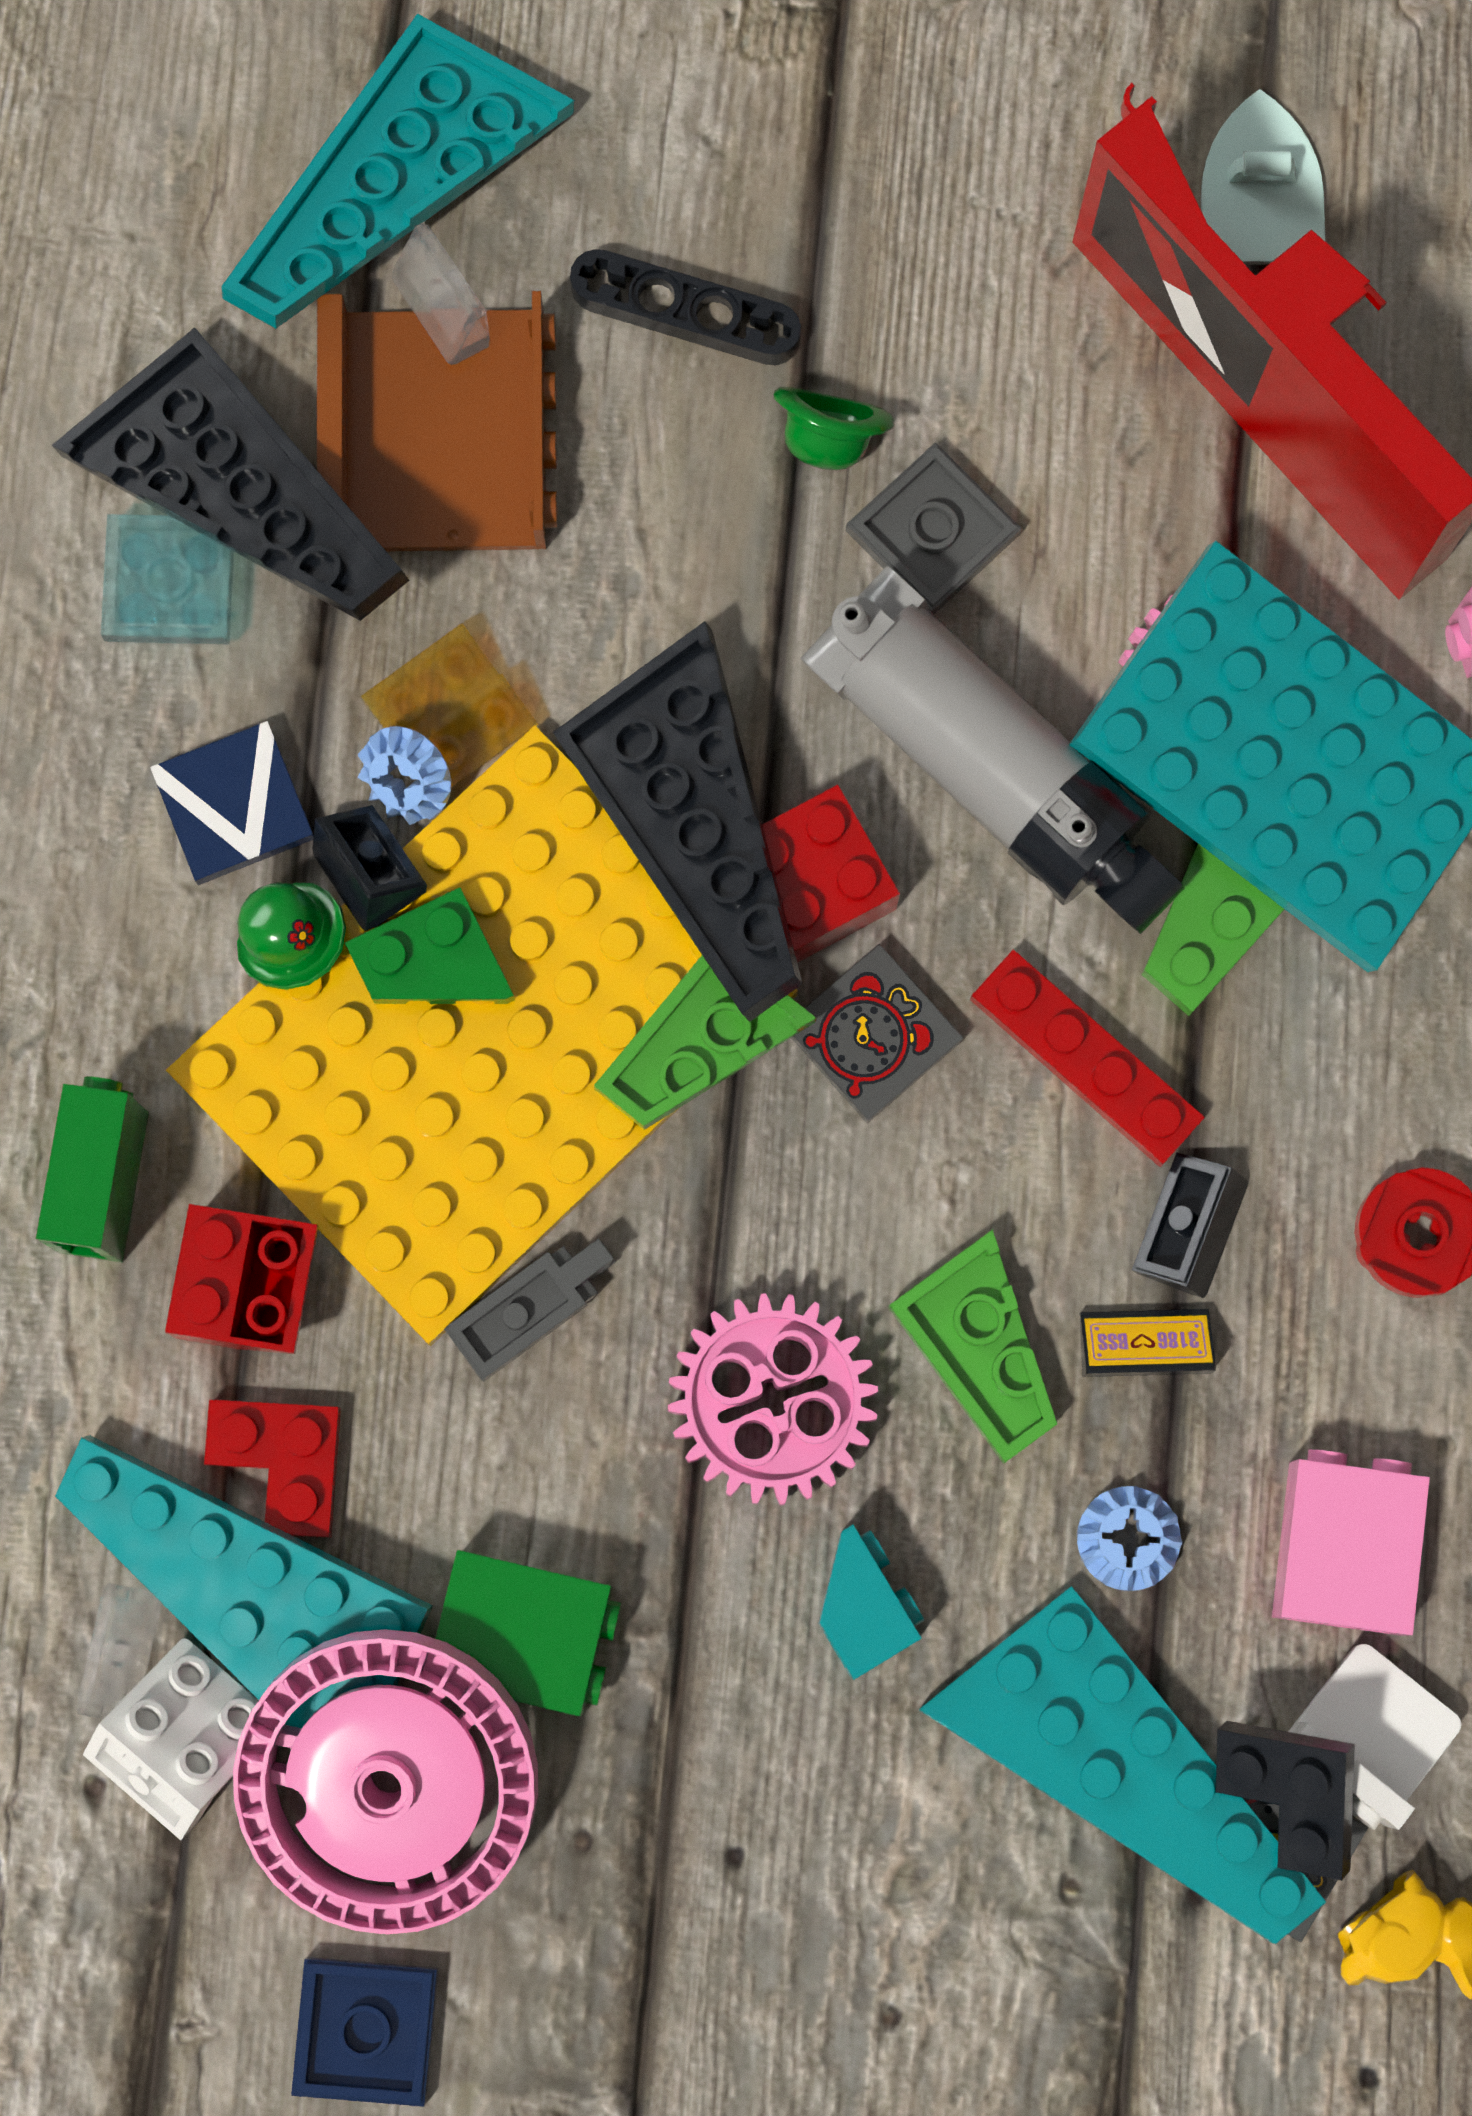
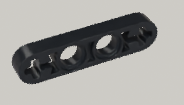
[570,249,801,366]

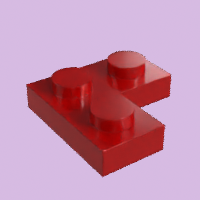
[204,1400,341,1538]

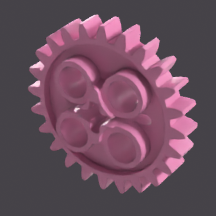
[668,1293,878,1506]

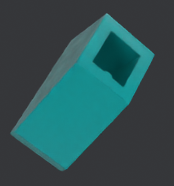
[818,1525,925,1680]

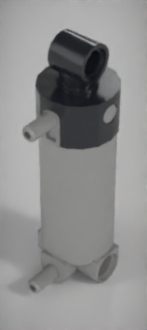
[800,566,1185,934]

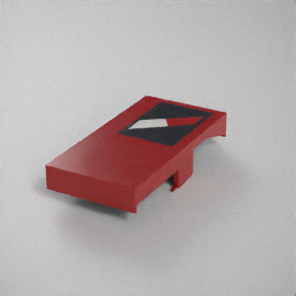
[1072,82,1472,600]

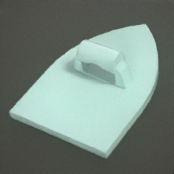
[1201,89,1325,265]

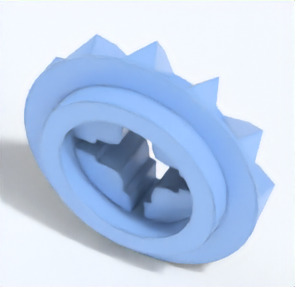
[357,726,451,825]
[1077,1486,1183,1591]

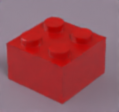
[762,784,900,963]

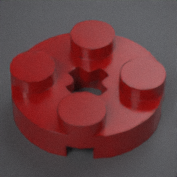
[1354,1167,1472,1298]

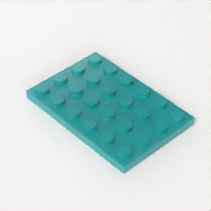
[1069,541,1472,973]

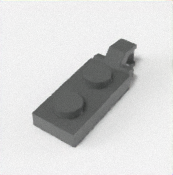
[444,1238,616,1382]

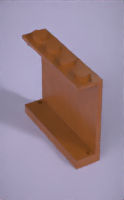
[317,291,558,552]

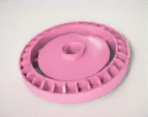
[233,1629,538,1935]

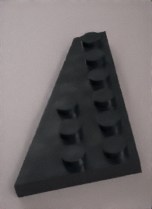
[52,327,410,621]

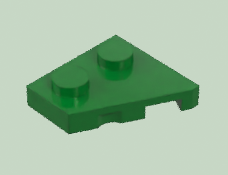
[345,887,515,1004]

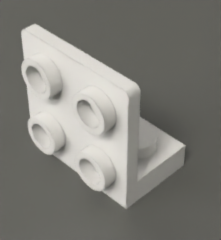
[83,1638,259,1840]

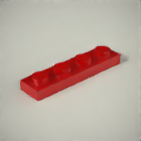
[970,949,1205,1167]

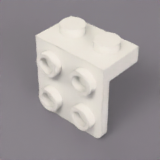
[1288,1644,1461,1830]

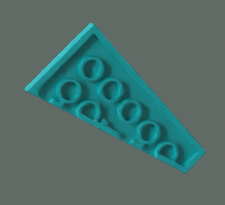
[55,1435,433,1728]

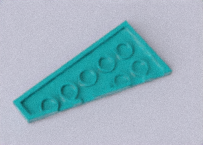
[221,13,575,329]
[919,1586,1326,1944]

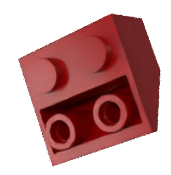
[165,1204,319,1354]

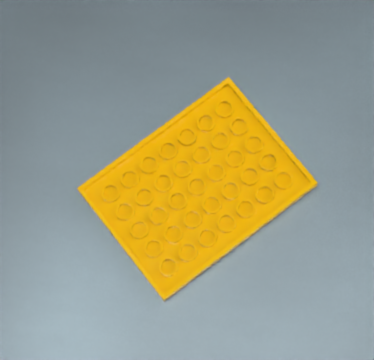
[166,725,798,1347]

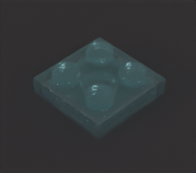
[101,514,234,645]

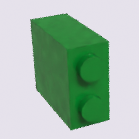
[36,1076,149,1263]
[435,1550,622,1716]

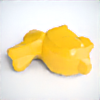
[1337,1869,1472,2000]

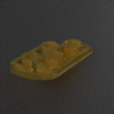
[359,623,539,788]

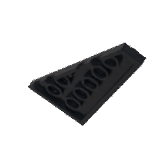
[553,621,803,1022]

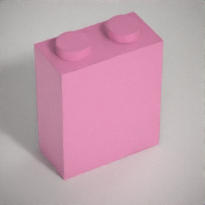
[1272,1449,1430,1636]

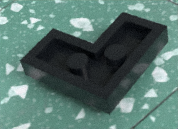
[1216,1721,1355,1881]

